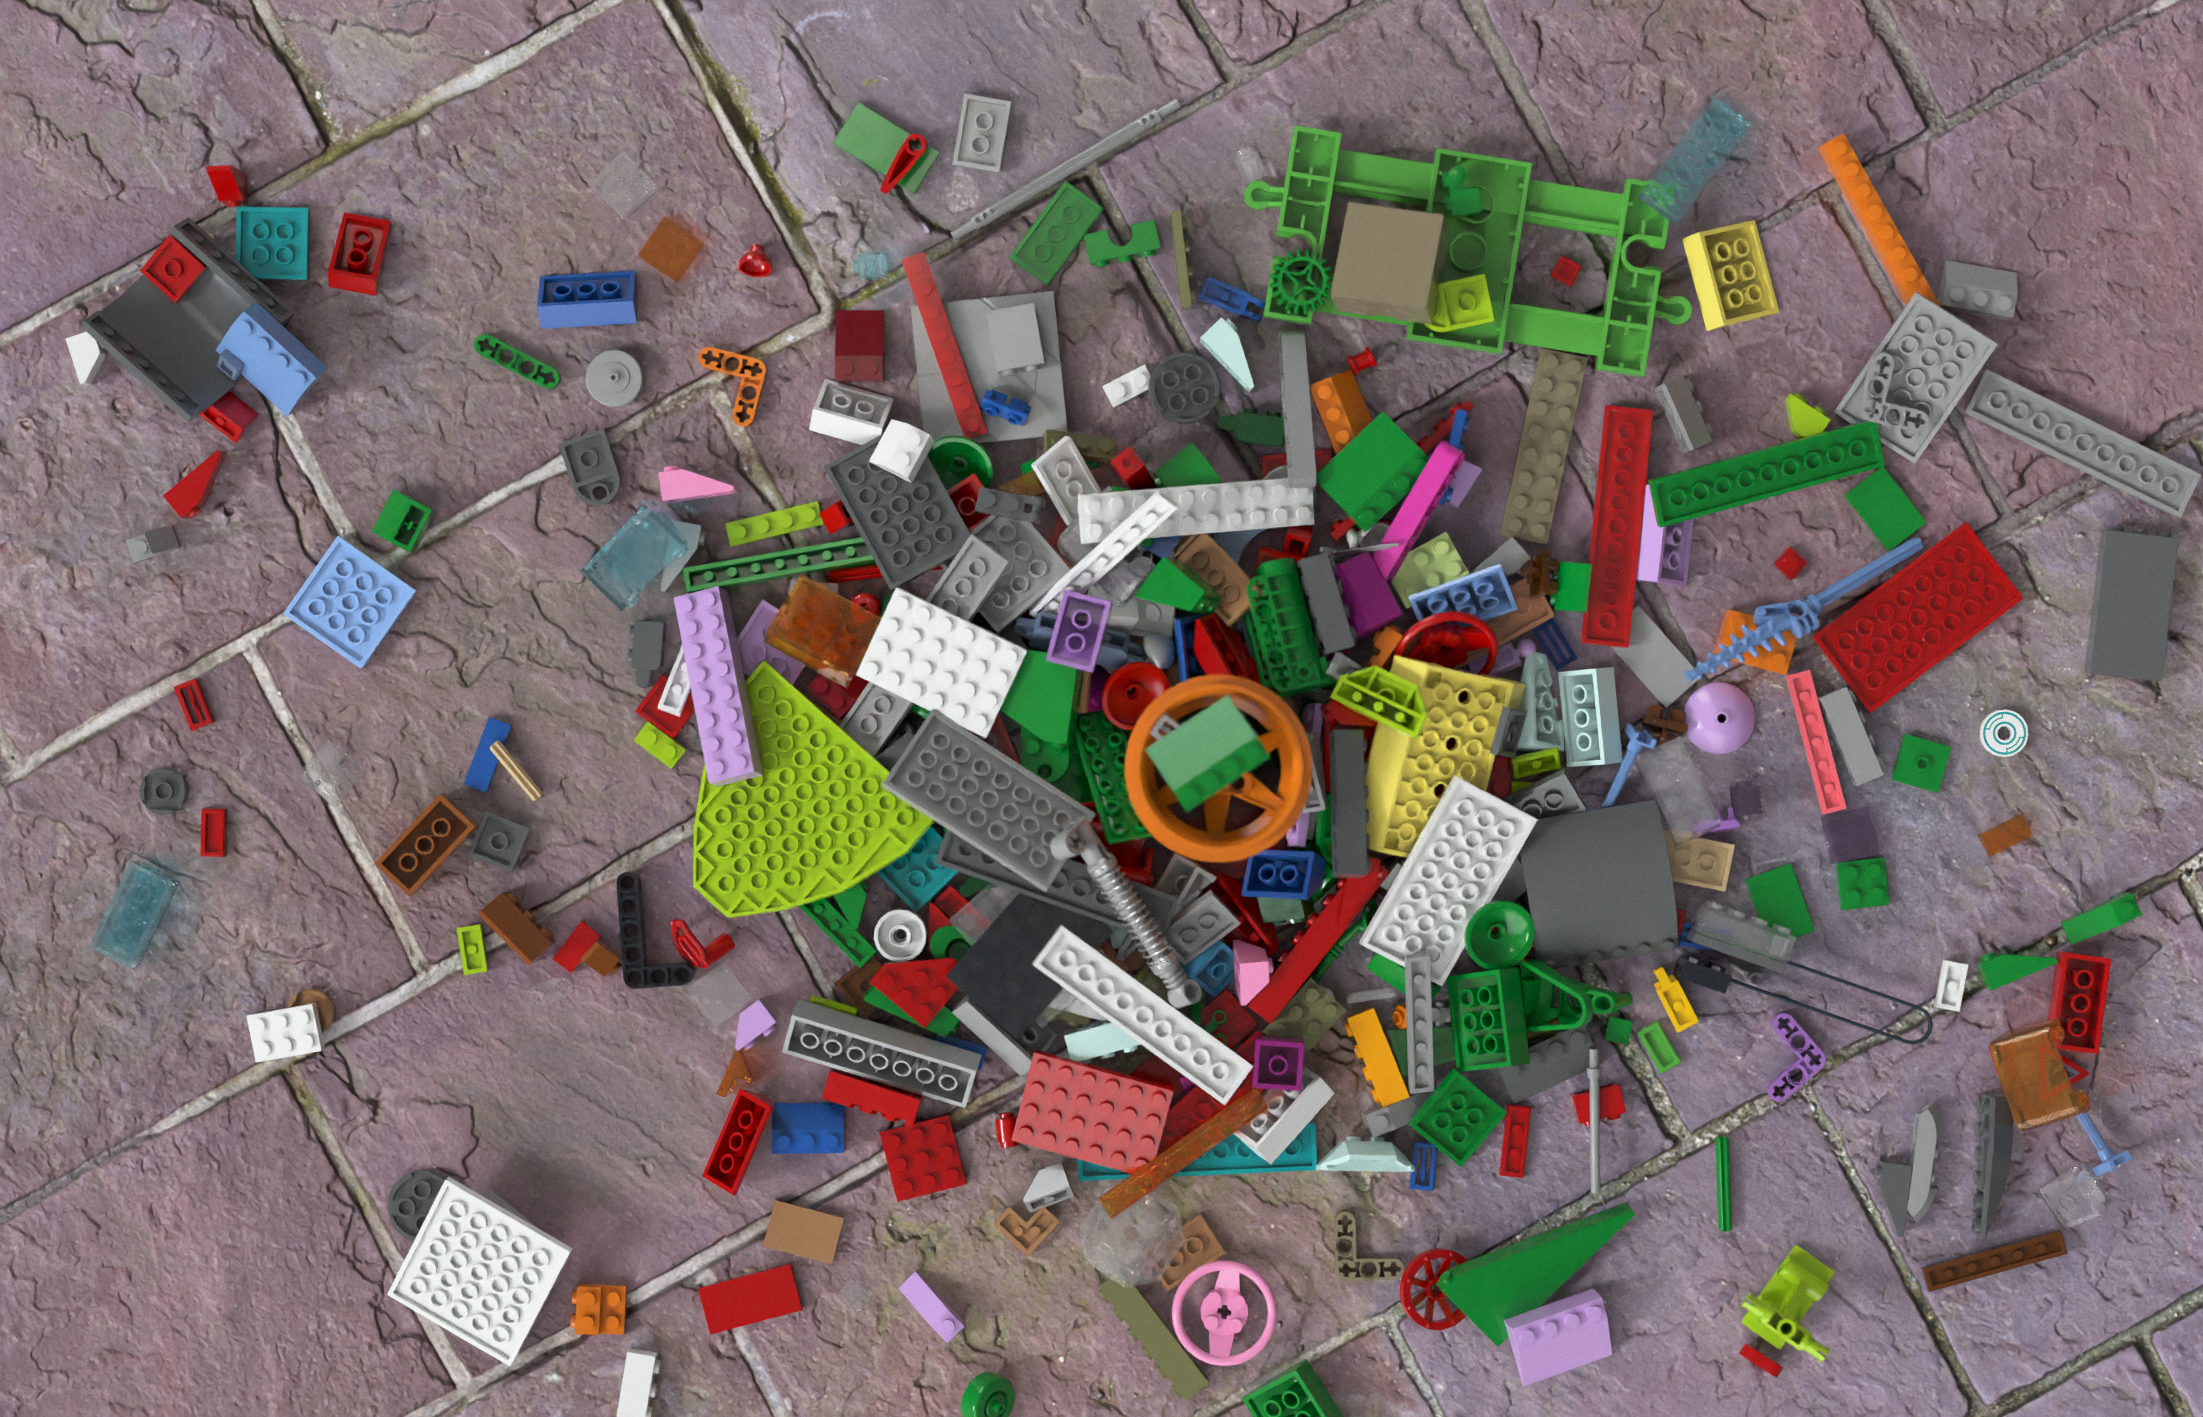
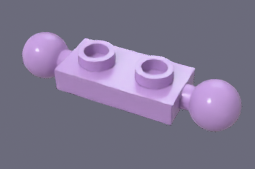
[1459,639,1536,677]

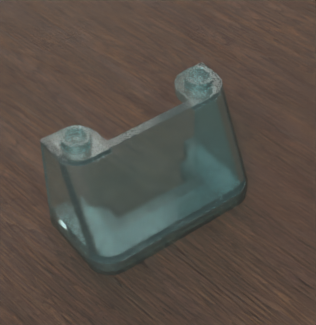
[579,498,689,611]

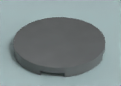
[1148,352,1220,424]
[388,1170,447,1241]

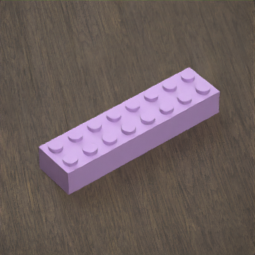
[674,586,763,786]

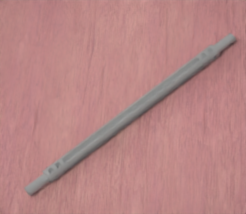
[950,99,1181,241]

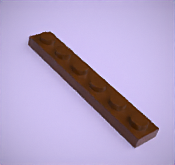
[1921,1230,2068,1292]

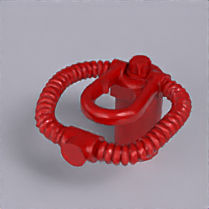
[1117,847,1154,886]
[670,918,735,969]

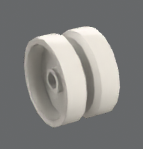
[874,908,928,962]

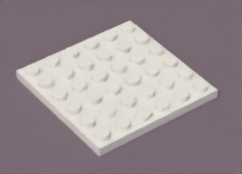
[387,1177,573,1366]

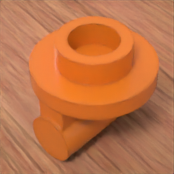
[1392,1004,1407,1029]

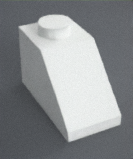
[66,332,106,386]

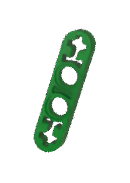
[474,334,561,389]

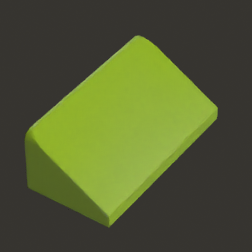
[1511,747,1561,779]

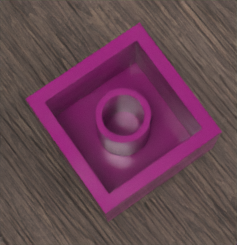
[1252,1035,1304,1091]

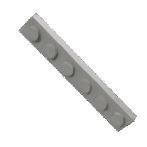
[1404,953,1434,1094]

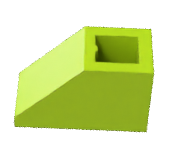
[1784,393,1830,438]

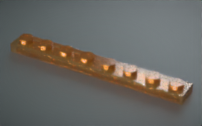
[1098,1088,1268,1219]

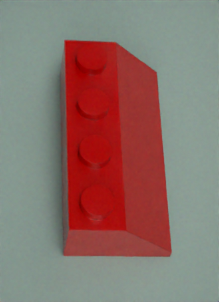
[702,1089,774,1196]

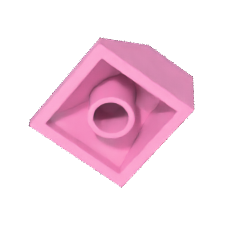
[1233,940,1273,1006]

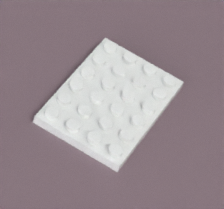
[856,587,1028,738]

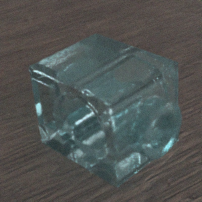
[853,252,889,280]

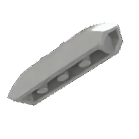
[1907,1102,1944,1223]

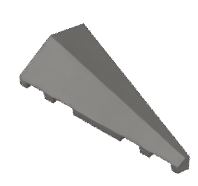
[1115,850,1217,962]

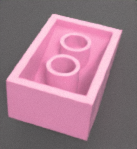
[658,466,739,503]

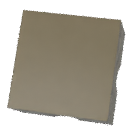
[1330,202,1450,325]

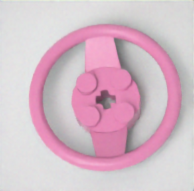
[1172,1260,1277,1366]

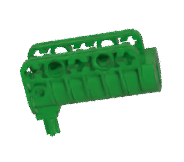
[1243,558,1338,698]

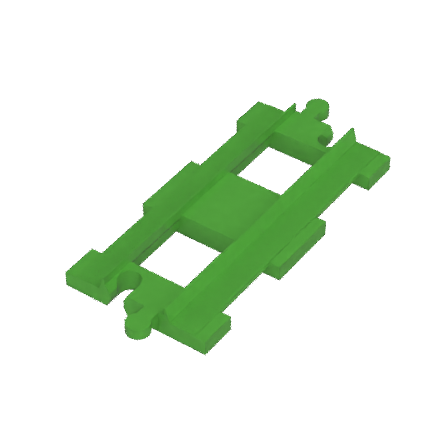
[1244,125,1692,378]

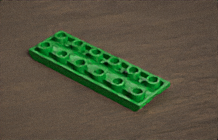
[1074,710,1153,844]

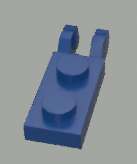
[1198,276,1265,323]

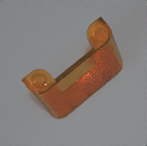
[1989,1019,2091,1131]

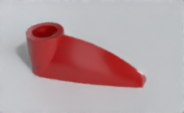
[880,134,928,194]

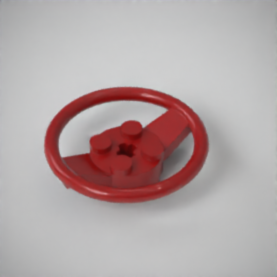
[1395,611,1498,696]

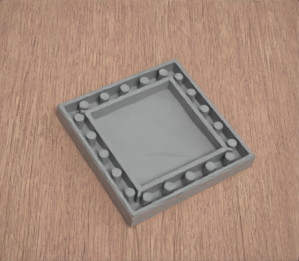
[911,291,1068,444]

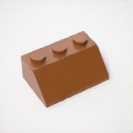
[478,891,555,965]

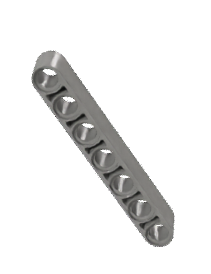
[1278,330,1316,488]

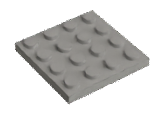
[940,515,1070,634]

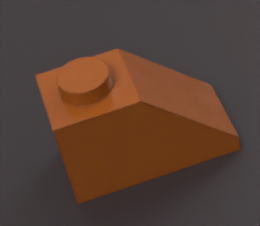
[580,939,622,977]

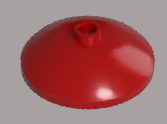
[1101,661,1170,730]

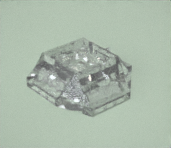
[1079,1181,1185,1288]

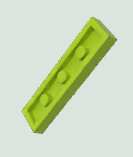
[725,501,824,547]

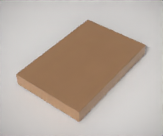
[763,1199,845,1264]
[1141,1212,1227,1292]

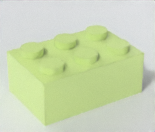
[1391,532,1470,609]

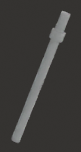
[1587,1048,1602,1193]

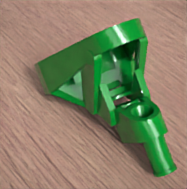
[1507,957,1633,1032]

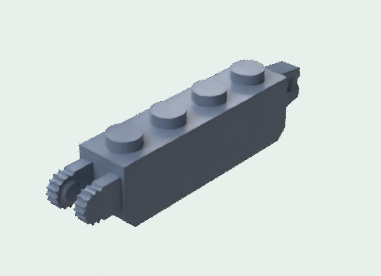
[1013,611,1145,669]

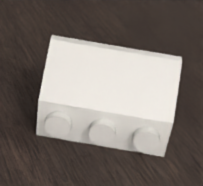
[809,379,894,445]

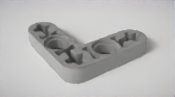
[1859,352,1929,432]

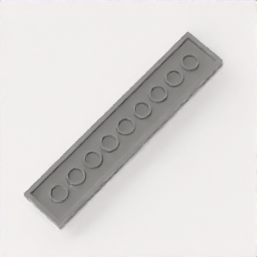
[1963,369,2201,518]
[839,534,1011,757]

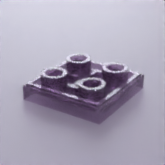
[1820,807,1879,864]

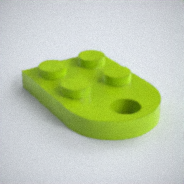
[1425,274,1495,333]

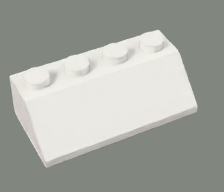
[1231,1066,1335,1164]

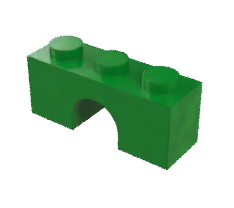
[1084,220,1160,268]

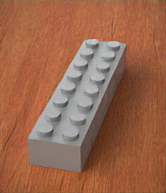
[782,999,981,1108]

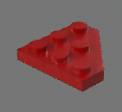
[869,957,958,1028]

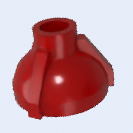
[737,244,772,277]

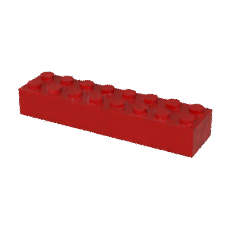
[1247,855,1390,1024]

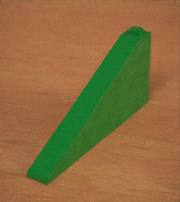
[1000,649,1083,748]
[1436,1203,1635,1347]

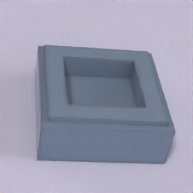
[217,349,244,381]

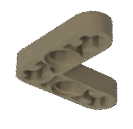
[1334,1210,1405,1281]

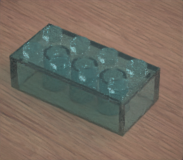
[88,860,181,969]

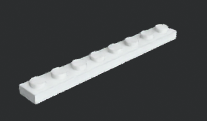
[1029,490,1177,618]

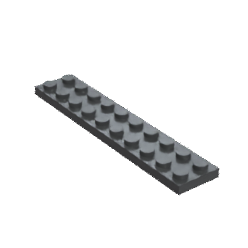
[935,829,1180,939]

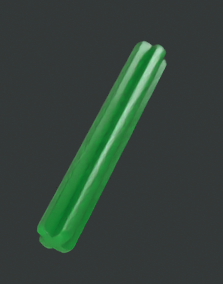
[1715,1136,1732,1232]

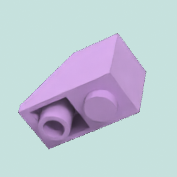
[735,998,778,1051]

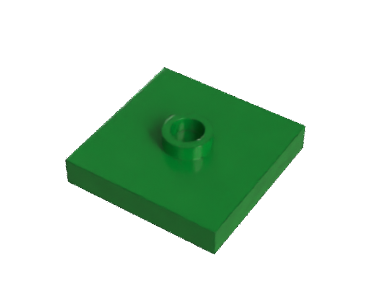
[1891,734,1951,793]

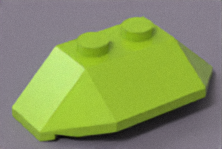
[1331,666,1428,739]

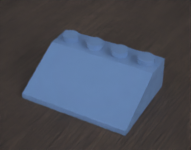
[215,302,328,416]
[1408,564,1518,633]

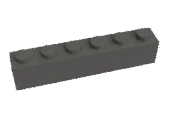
[1329,730,1371,878]

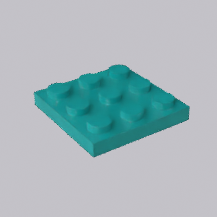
[236,207,310,281]
[876,826,959,913]

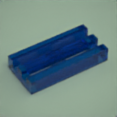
[1531,618,1577,671]

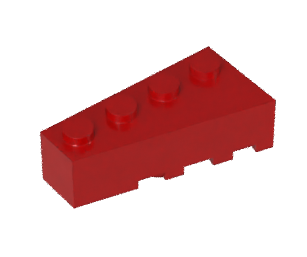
[822,1068,923,1128]

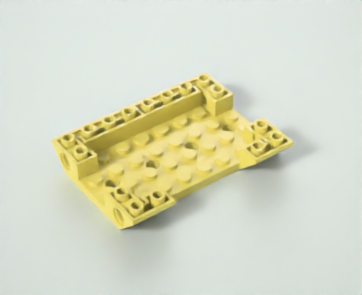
[1364,655,1526,857]

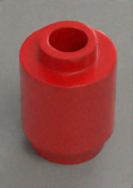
[995,1112,1019,1148]

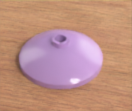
[1684,682,1755,754]

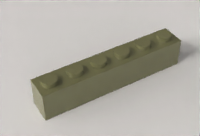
[1098,1266,1209,1401]

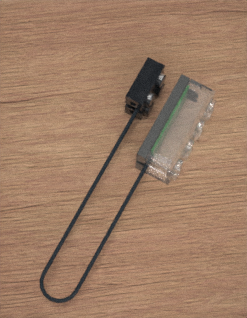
[1673,900,1933,1045]

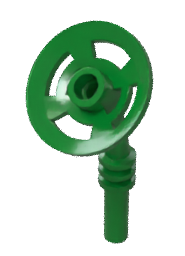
[1311,899,1378,981]

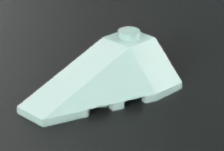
[1517,652,1564,752]

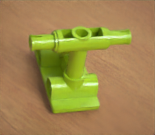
[1741,1245,1834,1362]

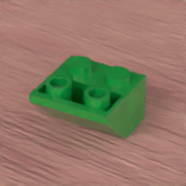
[372,489,436,554]

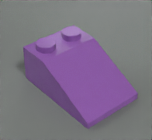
[1046,589,1113,673]

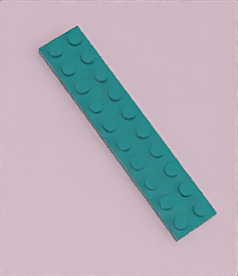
[1077,1121,1317,1181]

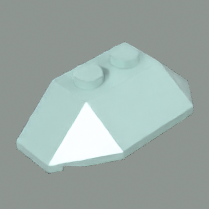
[1316,1137,1415,1172]

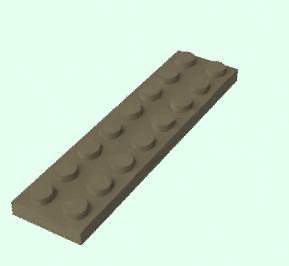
[1500,348,1588,545]

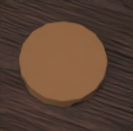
[287,988,335,1033]

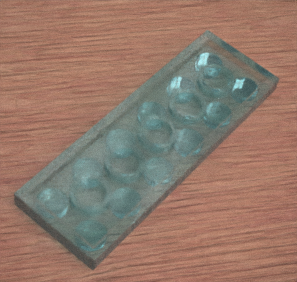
[1637,97,1752,225]

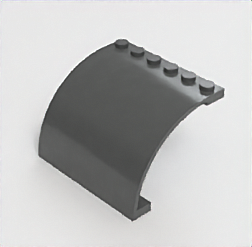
[81,217,295,423]
[1519,800,1678,969]

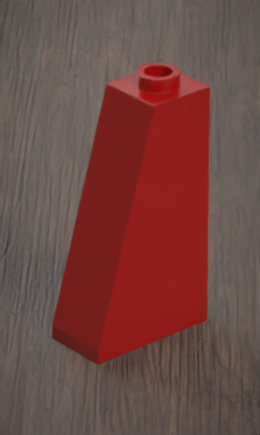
[1110,446,1158,490]

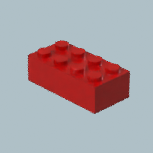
[2044,951,2111,1054]

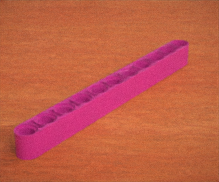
[1318,441,1465,662]

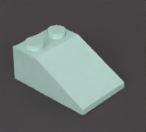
[1200,317,1254,393]

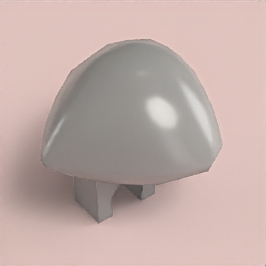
[1141,633,1176,669]

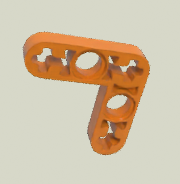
[698,347,767,427]

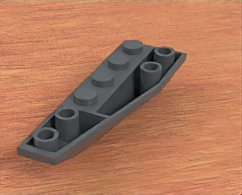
[1972,1093,2014,1239]

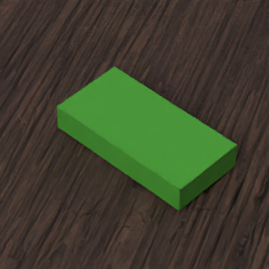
[1636,1020,1681,1074]

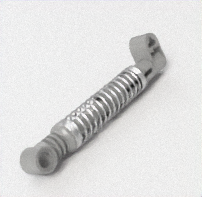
[1050,816,1202,1008]

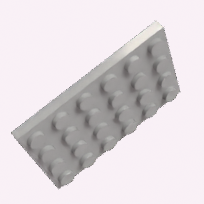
[1834,291,1998,463]

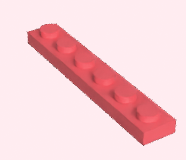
[1785,670,1847,815]

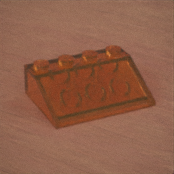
[764,574,882,688]

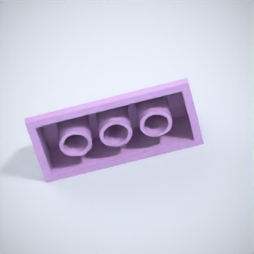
[1636,485,1694,586]

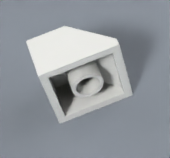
[869,419,934,483]

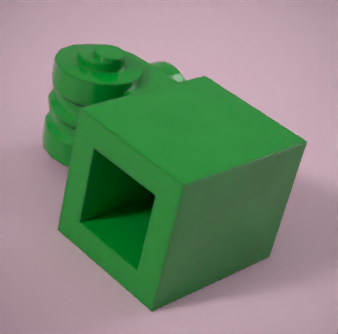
[1442,166,1482,218]

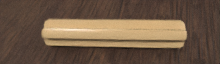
[490,741,543,801]

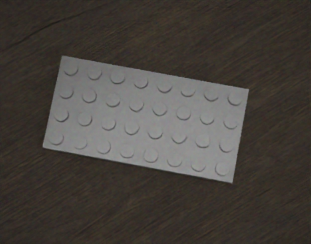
[882,709,1096,892]

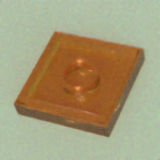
[637,216,705,283]

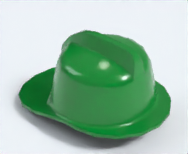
[930,926,976,961]

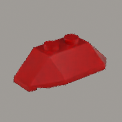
[1194,612,1261,685]
[1202,873,1279,957]

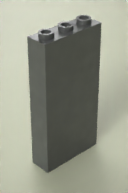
[2084,526,2179,682]

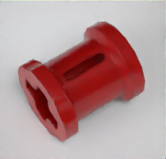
[1346,347,1377,376]

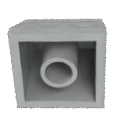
[986,303,1045,376]

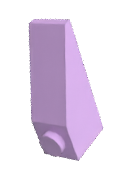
[899,1271,965,1343]

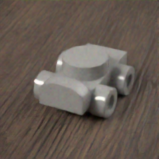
[1432,1002,1451,1027]

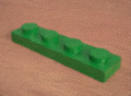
[799,898,878,968]

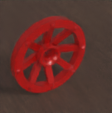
[1400,1248,1467,1330]

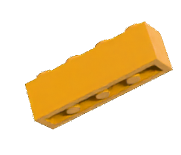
[1344,1006,1410,1107]

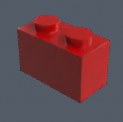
[1570,1082,1626,1126]

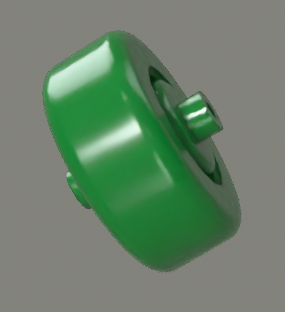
[961,1372,1015,1417]

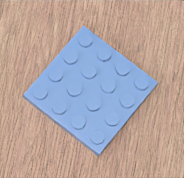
[283,536,417,669]

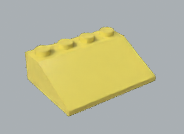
[1682,220,1779,331]

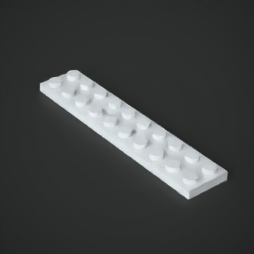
[1078,478,1314,544]
[1032,925,1253,1105]

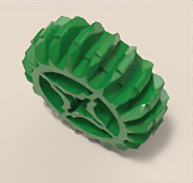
[1269,249,1334,315]

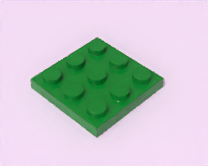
[1408,1068,1507,1167]

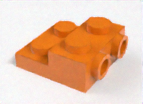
[1367,624,1402,671]
[571,1283,627,1335]

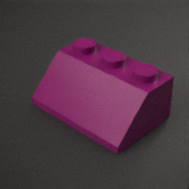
[1333,552,1403,639]

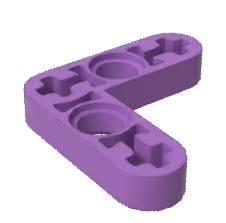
[1767,1012,1826,1102]

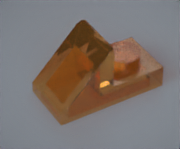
[716,1049,754,1098]

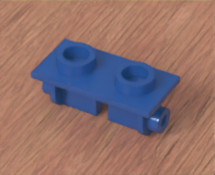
[980,389,1031,426]

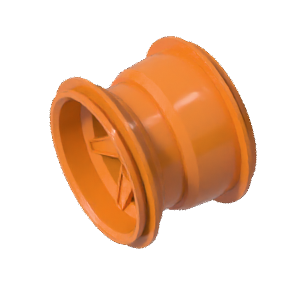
[1125,675,1312,862]

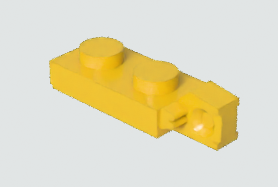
[1653,966,1699,1033]

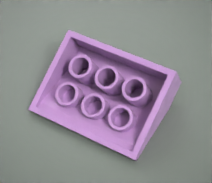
[1504,1288,1612,1386]

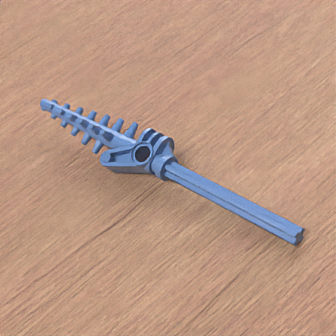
[1685,537,1924,682]

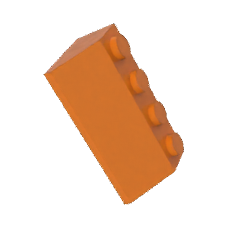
[1309,370,1372,455]

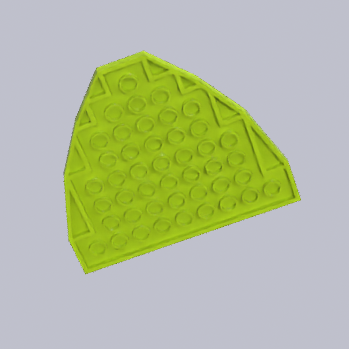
[693,660,935,918]

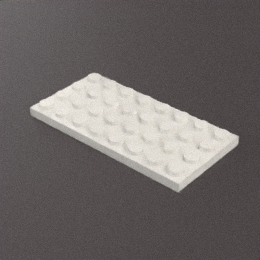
[1359,775,1537,986]

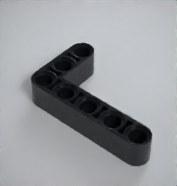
[616,871,695,989]

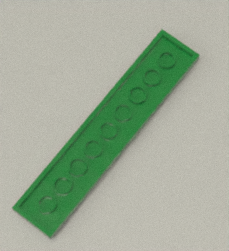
[1648,421,1885,528]

